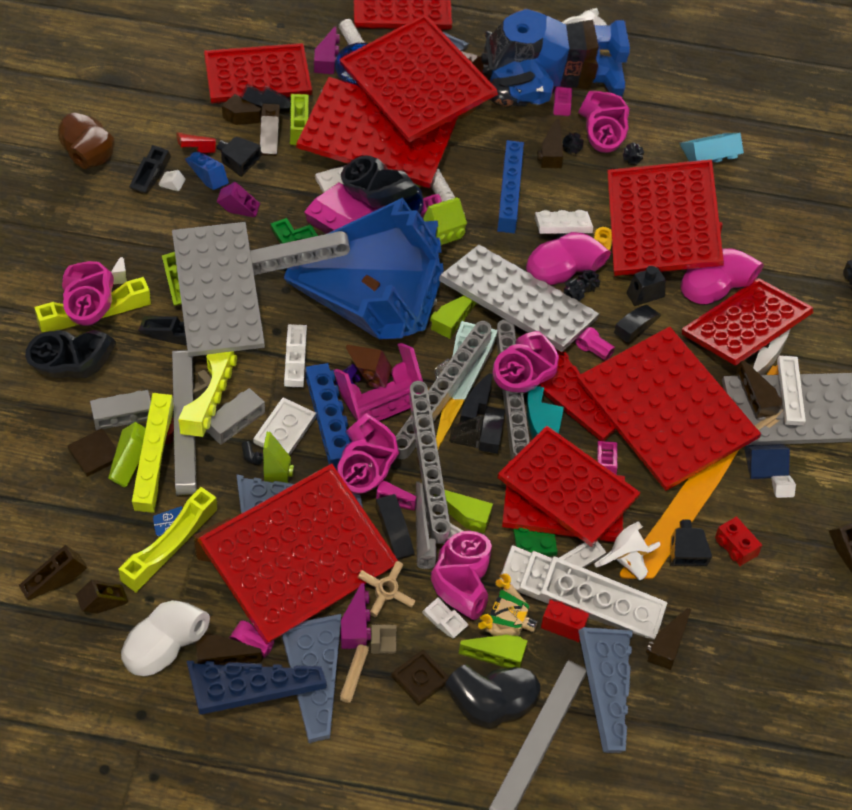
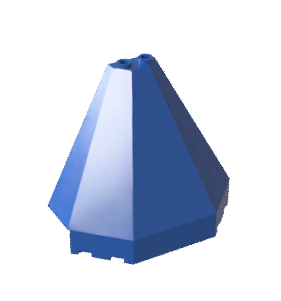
[284,198,444,340]

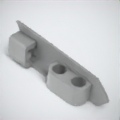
[415,481,436,569]

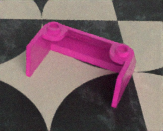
[334,343,423,421]

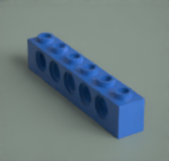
[497,140,524,234]
[306,363,352,470]

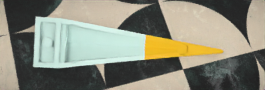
[436,321,498,449]

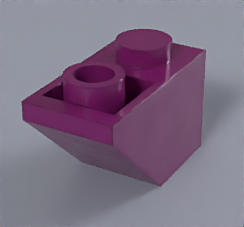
[217,182,260,217]

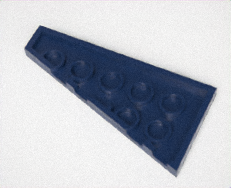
[187,661,327,715]

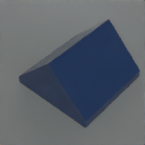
[744,444,790,479]

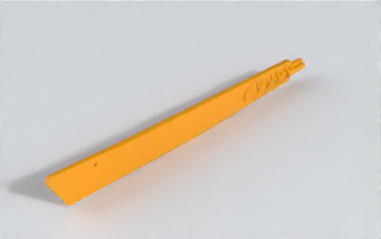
[619,365,779,579]

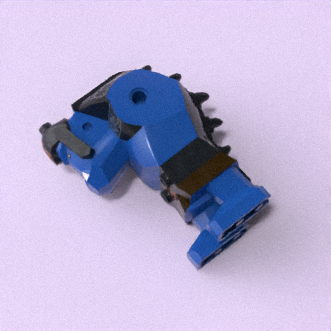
[481,9,630,107]

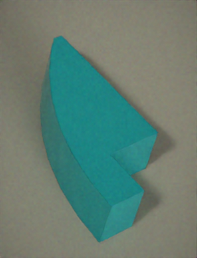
[526,386,564,439]

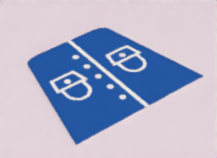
[153,506,182,536]

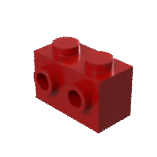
[715,516,762,566]
[541,599,589,643]

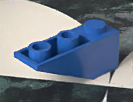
[185,152,229,190]

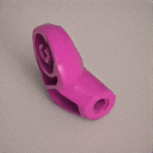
[578,91,630,153]
[526,232,611,285]
[680,249,764,304]
[62,261,114,326]
[493,331,559,392]
[337,413,399,494]
[431,531,492,620]

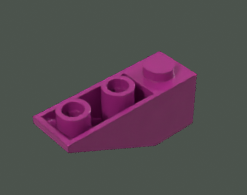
[314,27,340,74]
[341,583,371,649]

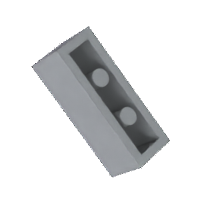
[206,388,265,445]
[90,390,151,430]

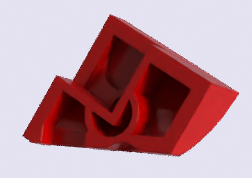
[176,132,216,153]

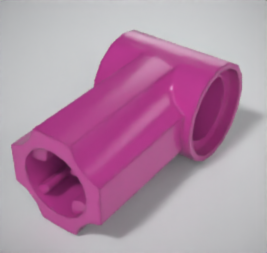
[576,327,615,360]
[229,620,274,657]

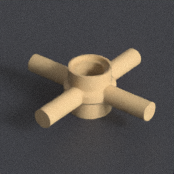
[358,561,415,617]

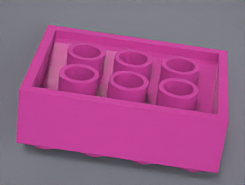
[304,182,378,234]

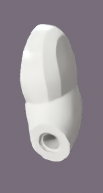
[121,601,210,676]

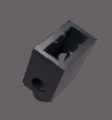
[217,137,261,177]
[626,266,666,307]
[670,519,712,566]

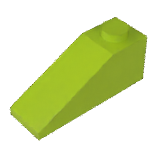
[290,94,308,145]
[162,252,182,306]
[430,295,477,339]
[108,422,146,488]
[263,432,294,483]
[434,490,493,534]
[459,635,527,668]

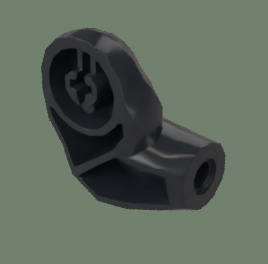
[341,155,419,209]
[25,330,116,378]
[445,665,541,729]

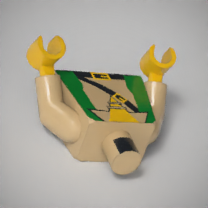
[478,573,538,636]

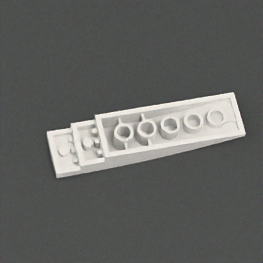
[499,545,667,640]

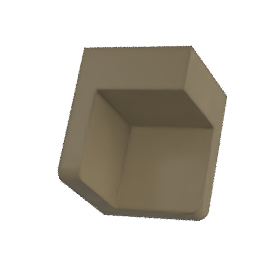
[193,370,211,400]
[371,625,397,654]

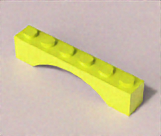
[34,277,151,333]
[178,351,237,437]
[132,393,174,513]
[119,487,217,592]

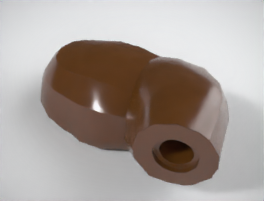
[58,113,115,169]

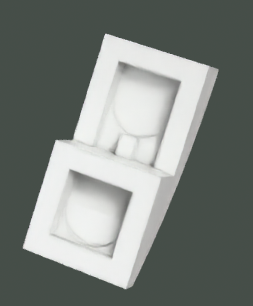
[422,598,468,639]

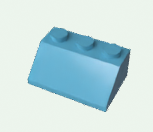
[680,133,744,163]

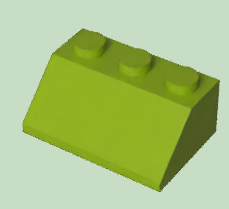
[423,197,467,245]

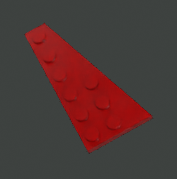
[538,348,616,441]

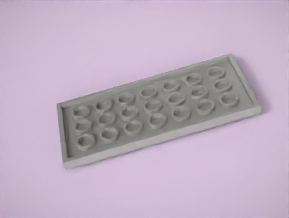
[172,222,265,357]
[439,245,599,352]
[722,373,852,445]

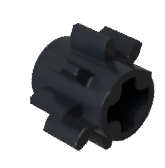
[562,133,584,154]
[622,143,645,164]
[578,270,600,292]
[564,278,586,301]

